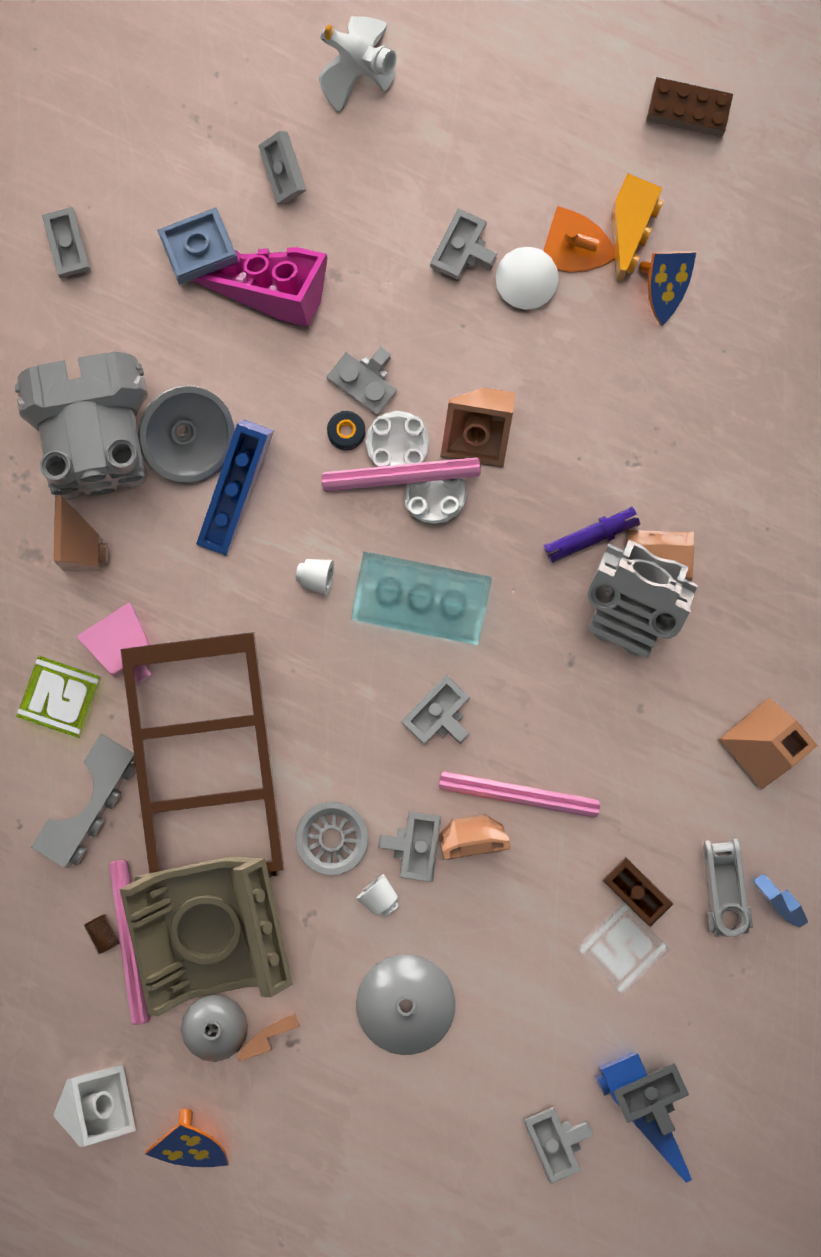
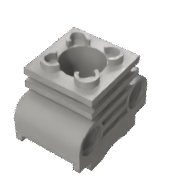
[588,540,698,658]

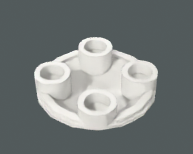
[495,247,559,310]
[366,411,430,467]
[404,478,468,524]

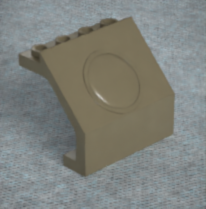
[119,856,293,1016]

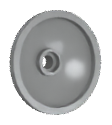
[138,385,234,483]
[356,954,455,1055]

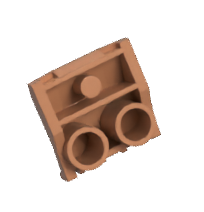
[626,530,694,581]
[439,814,511,860]

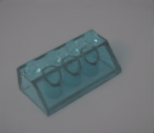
[351,551,492,645]

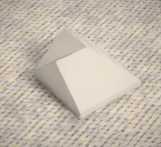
[53,1065,136,1147]

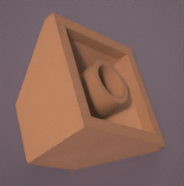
[440,388,516,467]
[54,496,108,571]

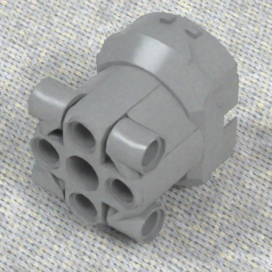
[15,352,148,499]

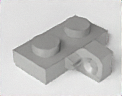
[430,209,497,280]
[327,347,397,417]
[401,675,470,745]
[378,812,442,882]
[523,1107,593,1184]

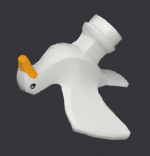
[318,16,397,112]

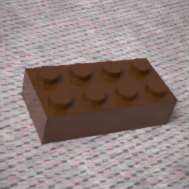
[646,77,733,138]

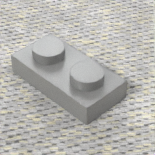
[258,131,306,204]
[42,207,90,278]

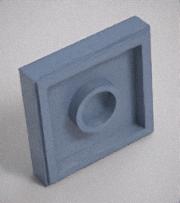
[157,207,239,285]

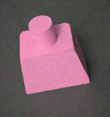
[77,602,152,686]

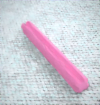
[321,457,481,491]
[439,772,600,818]
[109,860,150,1025]

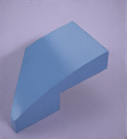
[753,874,808,927]

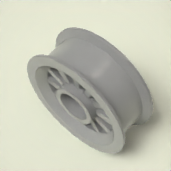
[295,802,368,875]

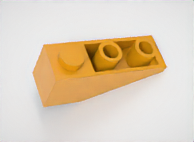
[611,173,664,282]

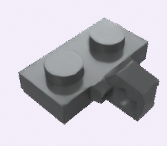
[613,1063,689,1136]

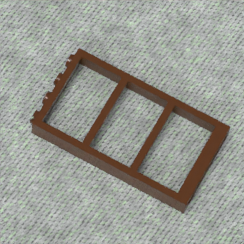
[120,632,284,878]

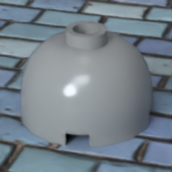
[181,994,248,1062]

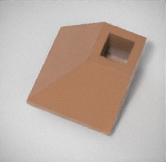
[719,698,818,790]

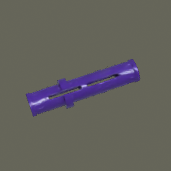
[543,506,640,564]

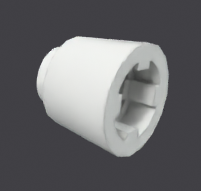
[296,559,334,596]
[356,874,399,918]

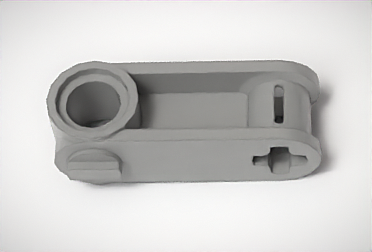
[703,838,753,937]

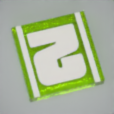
[16,655,101,738]

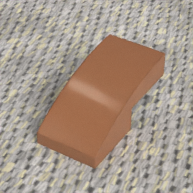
[237,1013,300,1061]

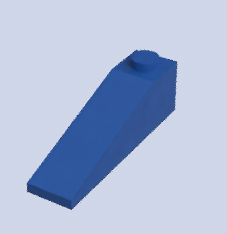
[196,419,274,555]
[596,1051,692,1183]

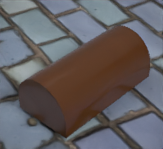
[603,856,673,927]

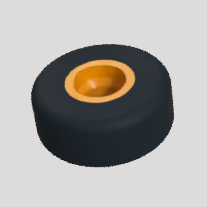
[327,411,365,450]

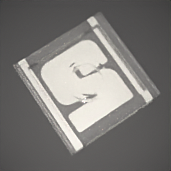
[576,902,670,996]

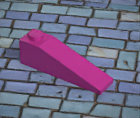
[191,247,328,327]

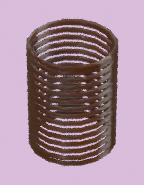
[84,914,120,954]

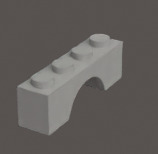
[31,734,136,868]

